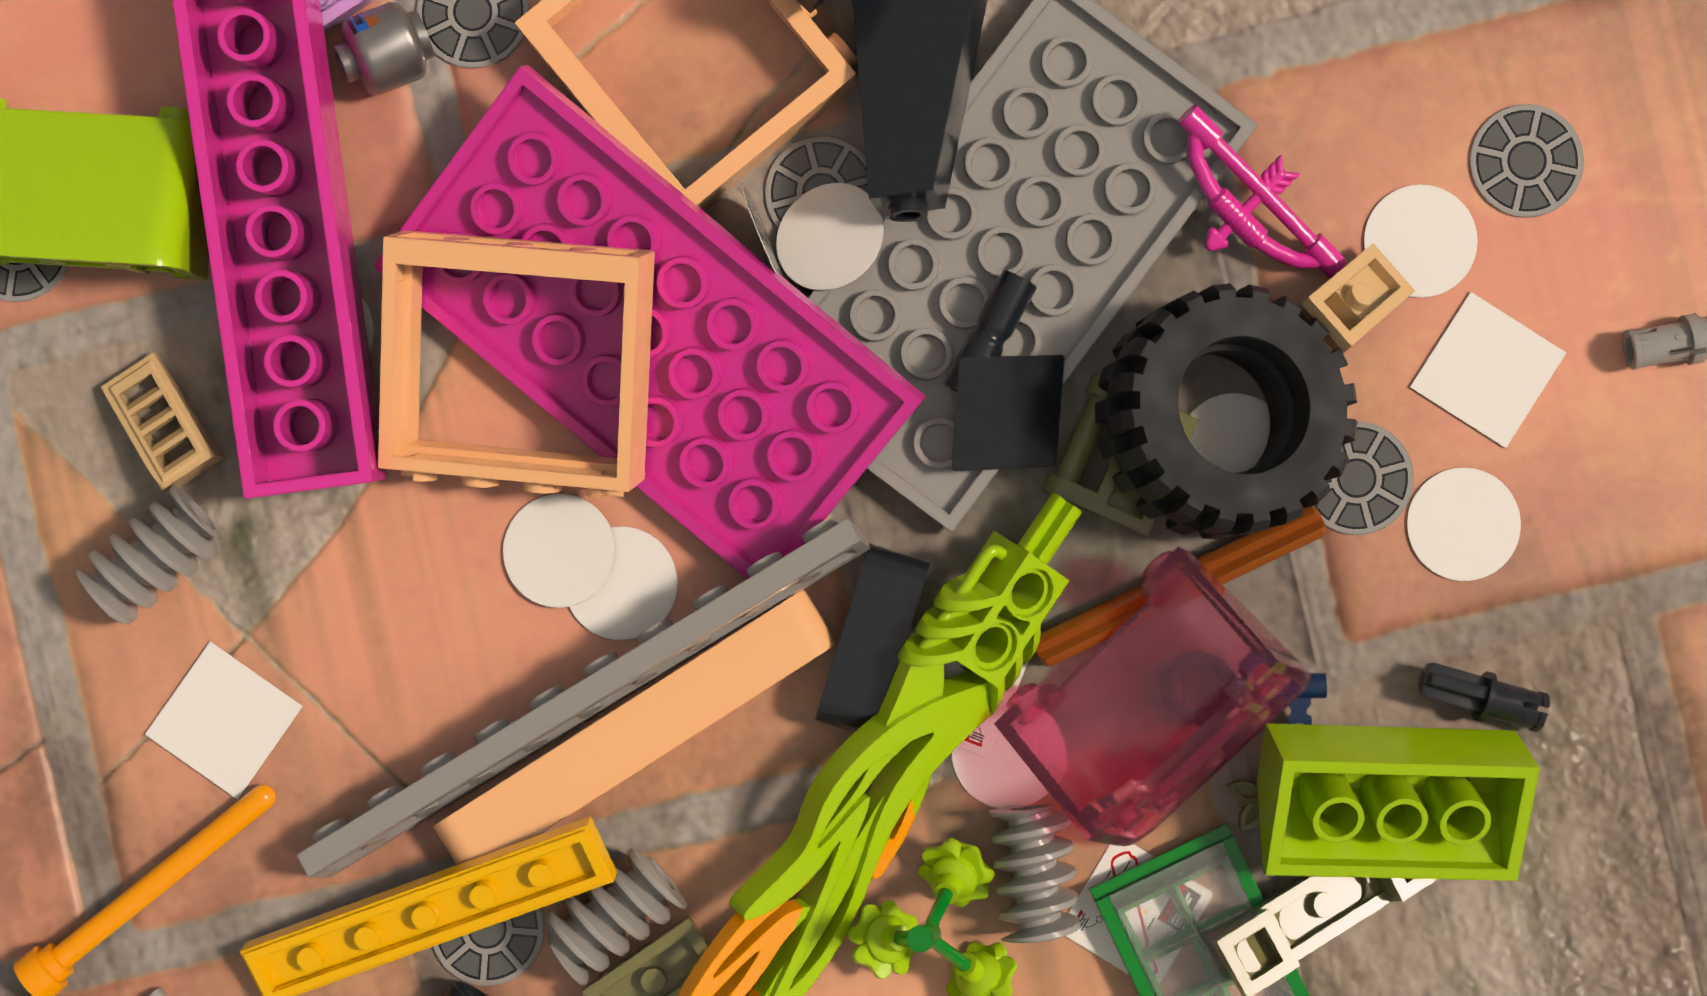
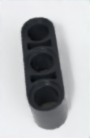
[815,543,930,732]

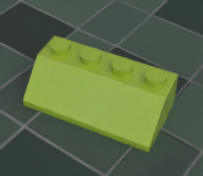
[1257,723,1540,881]

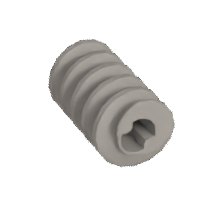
[75,485,221,624]
[989,805,1081,943]
[544,848,687,985]

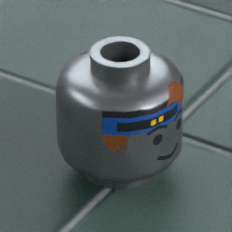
[333,2,434,95]

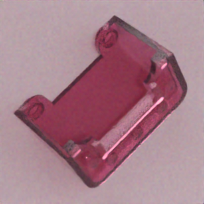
[994,546,1311,847]

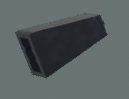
[853,0,988,222]

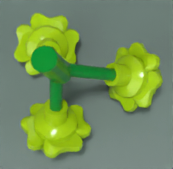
[848,838,1018,996]

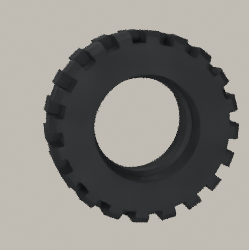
[1095,283,1358,540]

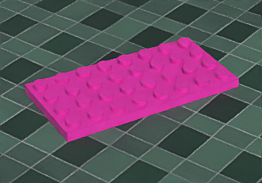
[373,65,926,579]

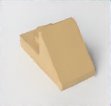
[1300,243,1415,353]

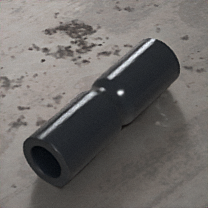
[943,270,1037,392]

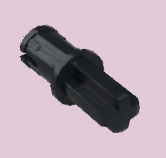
[1418,662,1550,732]

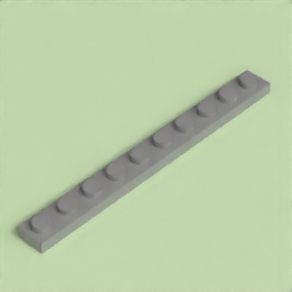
[297,518,871,877]

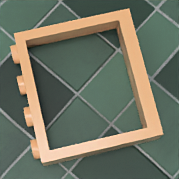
[514,0,858,211]
[378,230,655,499]

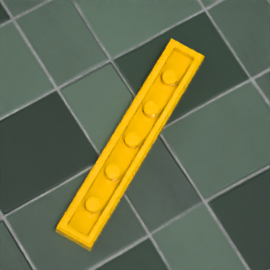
[239,816,617,996]

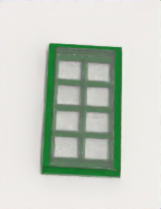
[1088,823,1310,996]

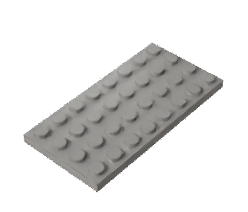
[809,0,1258,532]

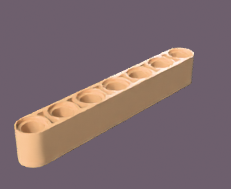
[432,589,838,865]

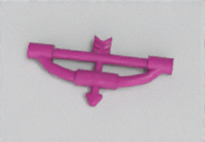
[1178,104,1347,278]

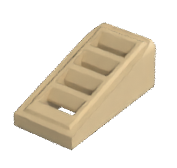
[101,352,226,492]

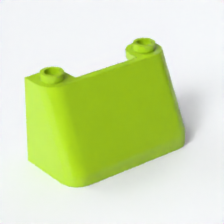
[0,98,209,280]

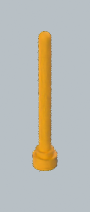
[13,785,276,996]

